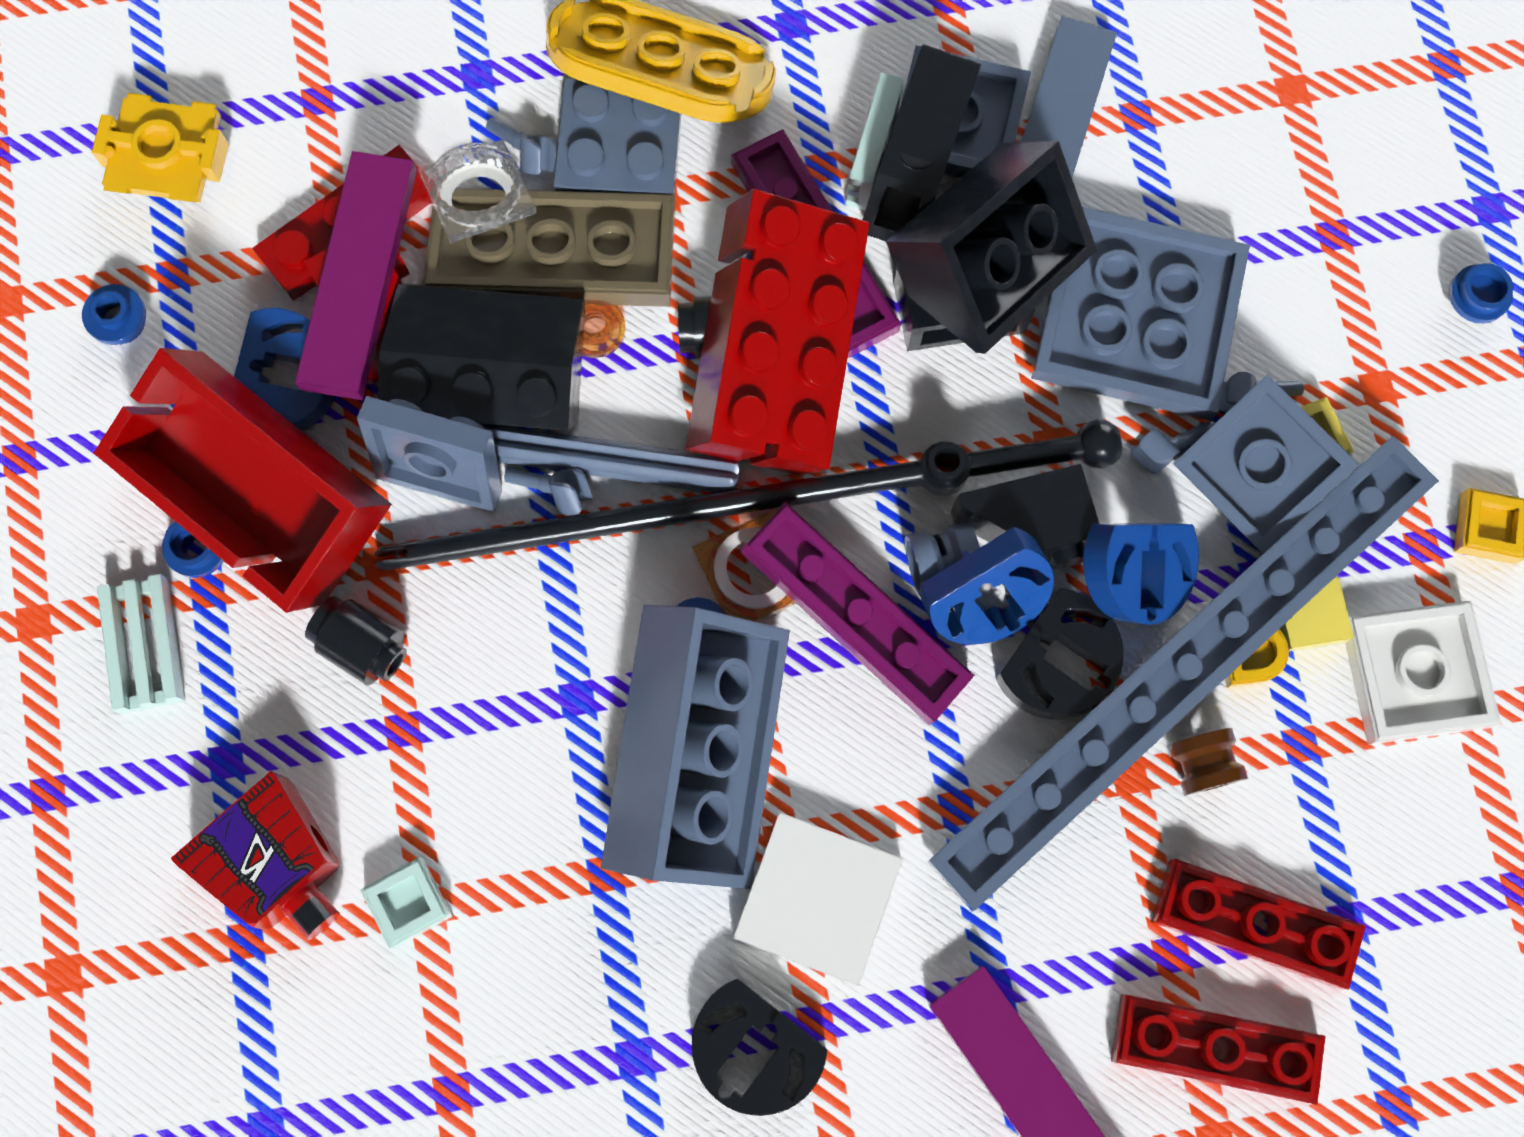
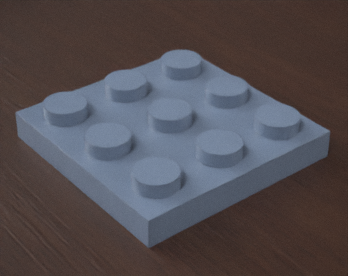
[1031,206,1250,421]

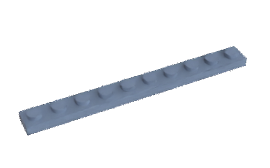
[927,436,1439,912]

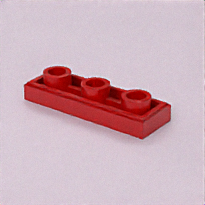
[1151,858,1366,990]
[1111,994,1326,1105]

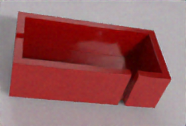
[685,188,870,476]
[93,348,392,613]

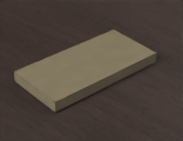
[423,188,676,307]

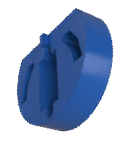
[234,308,336,431]
[1083,523,1199,625]
[920,527,1054,645]

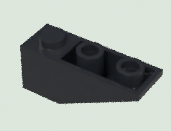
[862,44,982,241]

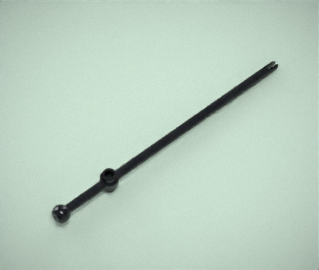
[374,419,1122,570]

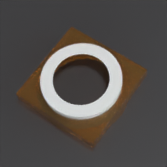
[692,508,796,622]

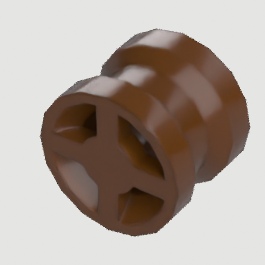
[1168,728,1249,796]

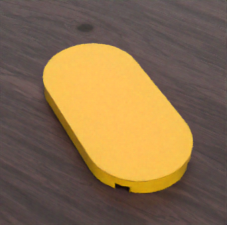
[546,0,776,123]

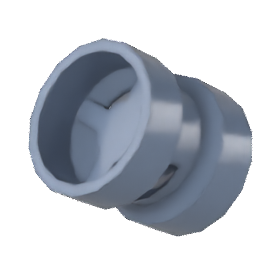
[905,521,980,596]

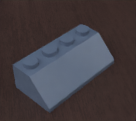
[601,605,790,889]

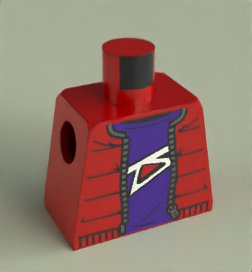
[170,771,340,940]

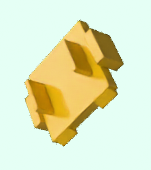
[91,93,229,203]

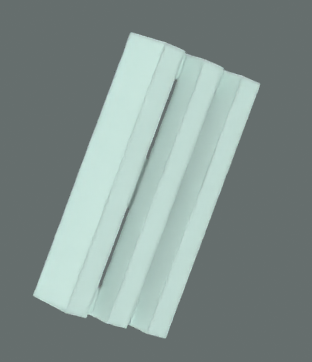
[846,72,904,210]
[97,574,185,714]

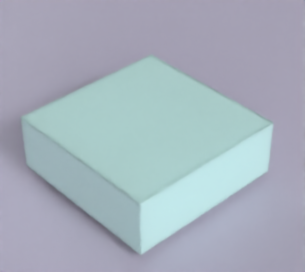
[360,857,453,949]

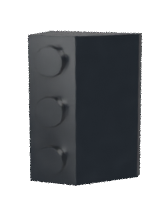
[886,141,1097,354]
[378,283,586,431]

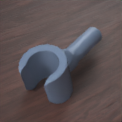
[486,117,556,175]
[1218,371,1304,414]
[1130,420,1215,474]
[504,467,593,516]

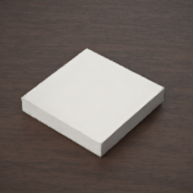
[1345,600,1502,745]
[733,812,903,986]

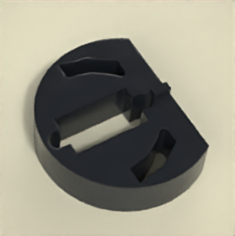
[996,588,1124,719]
[692,979,827,1116]

